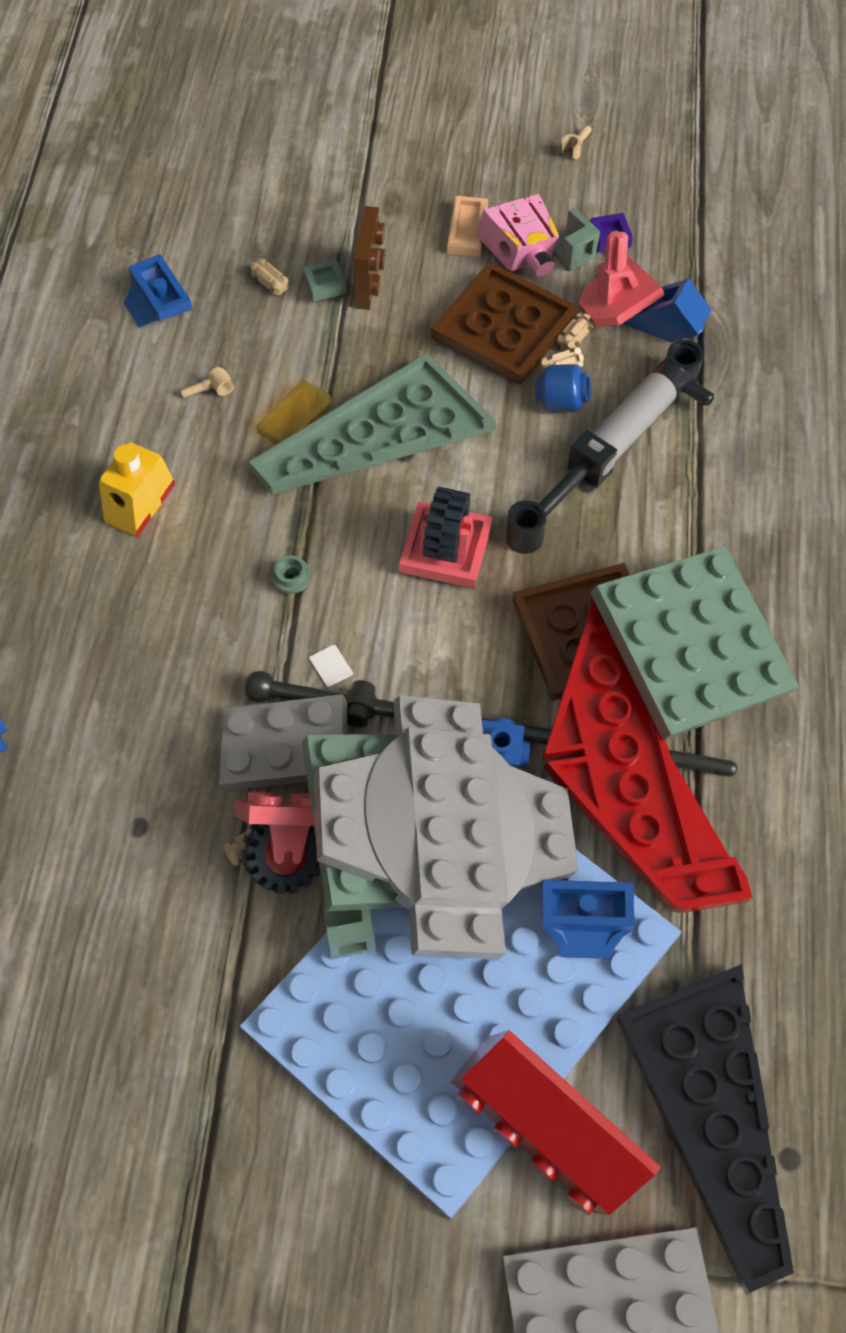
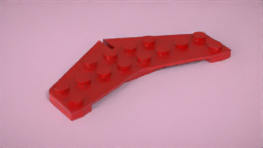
[542,600,753,913]

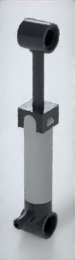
[506,340,714,554]

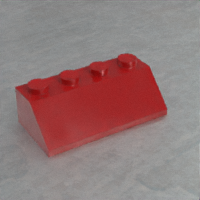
[451,1030,661,1215]

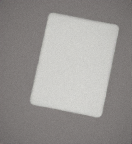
[309,645,353,687]

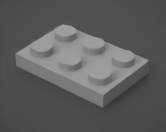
[219,694,347,791]

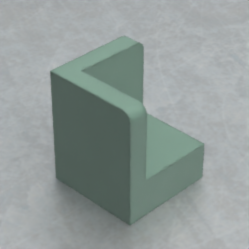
[552,208,600,271]
[323,905,376,959]

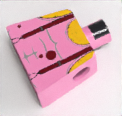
[476,194,558,277]

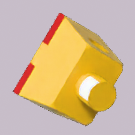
[99,442,175,538]

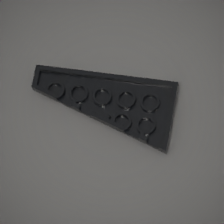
[617,964,794,1295]

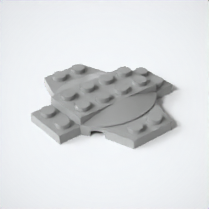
[314,695,578,959]

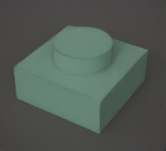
[303,259,347,302]

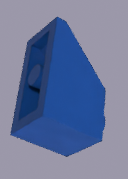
[623,278,711,342]

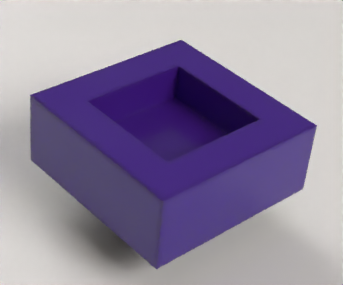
[590,213,633,253]

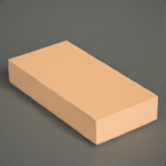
[447,196,488,257]

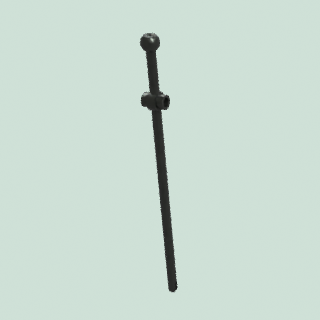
[245,671,738,777]

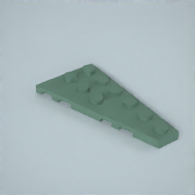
[249,353,496,495]

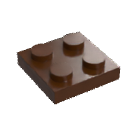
[354,206,386,310]

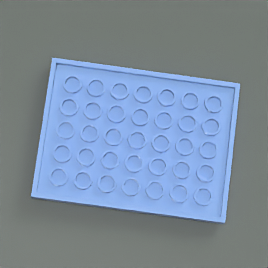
[240,850,681,1220]

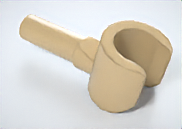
[561,126,591,159]
[180,367,234,398]

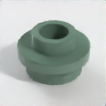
[272,555,311,594]

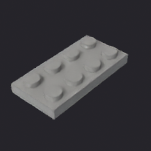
[502,1227,719,1333]

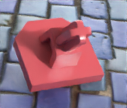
[578,231,665,327]

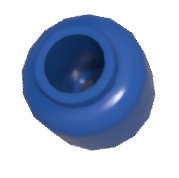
[535,364,591,413]

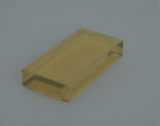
[256,379,332,445]

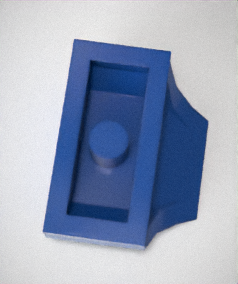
[124,254,192,328]
[541,880,635,959]

